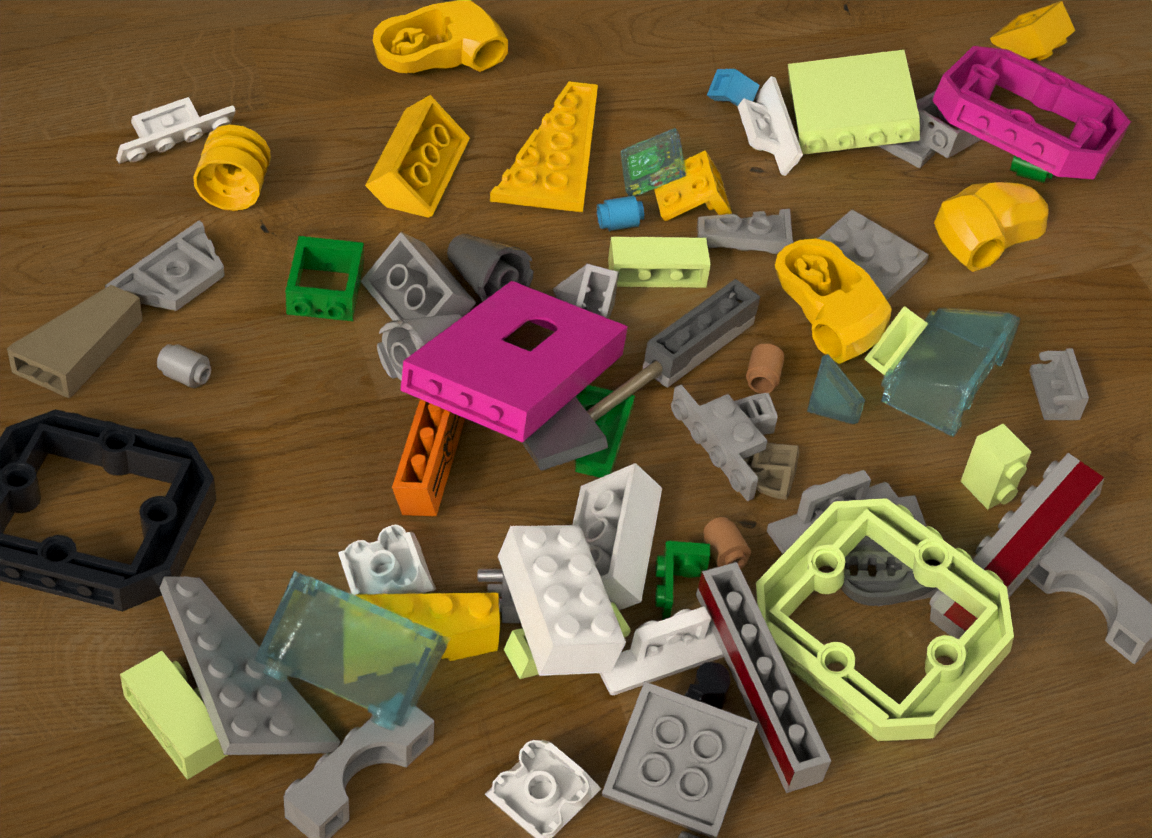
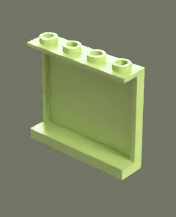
[788,50,920,155]

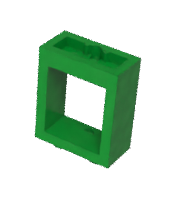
[285,236,364,321]

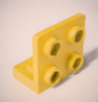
[651,150,732,221]

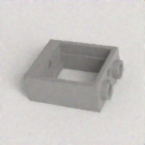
[916,91,982,158]

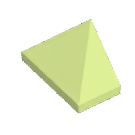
[864,306,928,377]

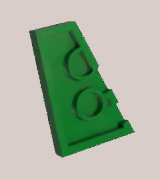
[574,385,635,478]

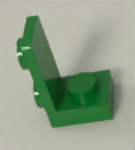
[655,541,710,620]

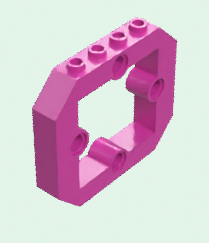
[932,46,1131,179]

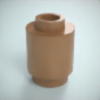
[746,344,785,393]
[703,517,751,569]

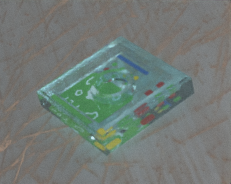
[620,128,686,196]

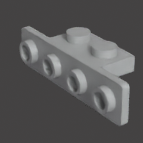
[671,385,767,501]
[767,470,899,554]

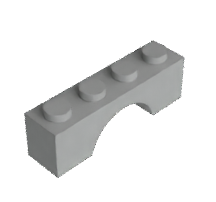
[1027,536,1152,664]
[283,693,434,838]

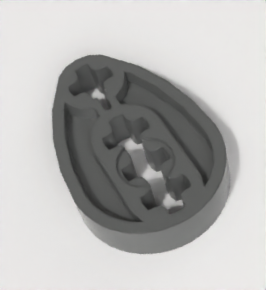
[841,536,940,606]

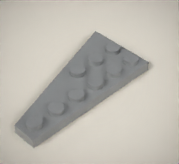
[160,576,341,755]

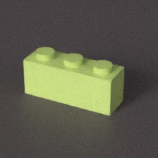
[608,237,711,288]
[120,651,228,780]

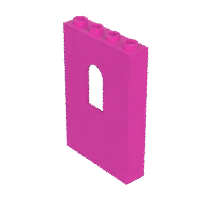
[400,281,628,443]

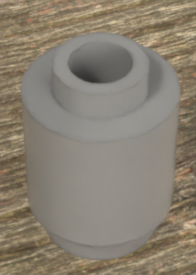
[157,344,211,388]

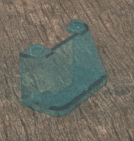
[881,307,1021,437]
[254,571,451,731]

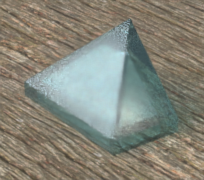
[807,354,865,424]

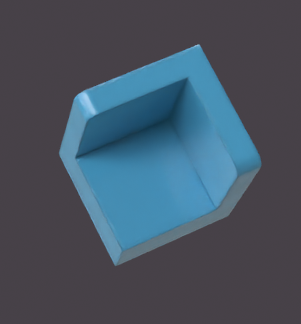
[707,69,760,106]

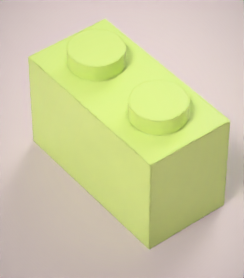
[961,424,1031,510]

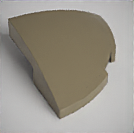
[743,443,800,500]

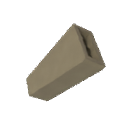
[7,285,143,399]

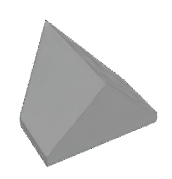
[553,264,619,319]

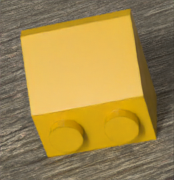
[990,1,1076,61]

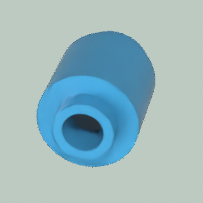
[597,196,644,231]

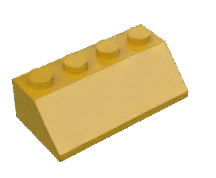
[365,95,470,218]

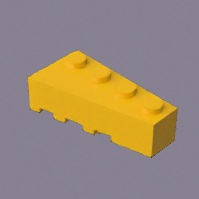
[344,593,500,685]

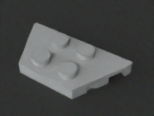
[105,221,225,311]

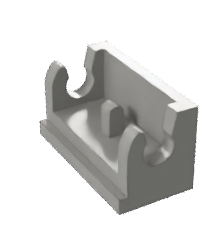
[1029,349,1089,420]

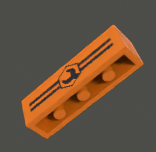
[392,399,466,517]

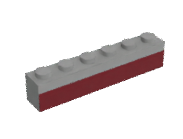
[929,453,1104,639]
[696,562,831,793]

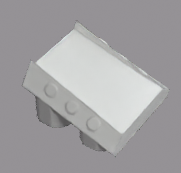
[338,525,436,595]
[485,739,601,838]

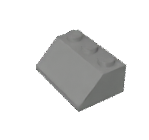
[361,232,476,321]

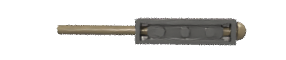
[587,279,760,422]

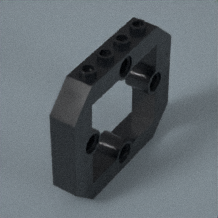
[0,409,216,612]

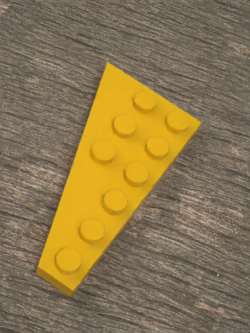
[490,81,598,212]

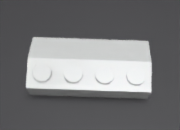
[572,463,662,610]

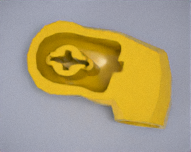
[373,0,508,73]
[934,182,1049,272]
[775,238,892,364]

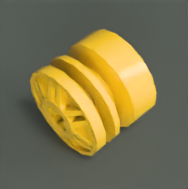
[193,124,271,211]

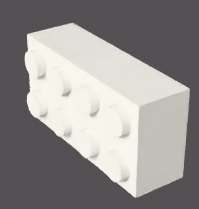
[498,525,626,676]

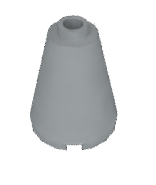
[377,314,462,380]

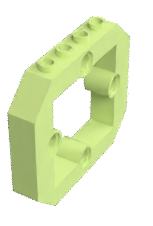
[756,498,1014,741]

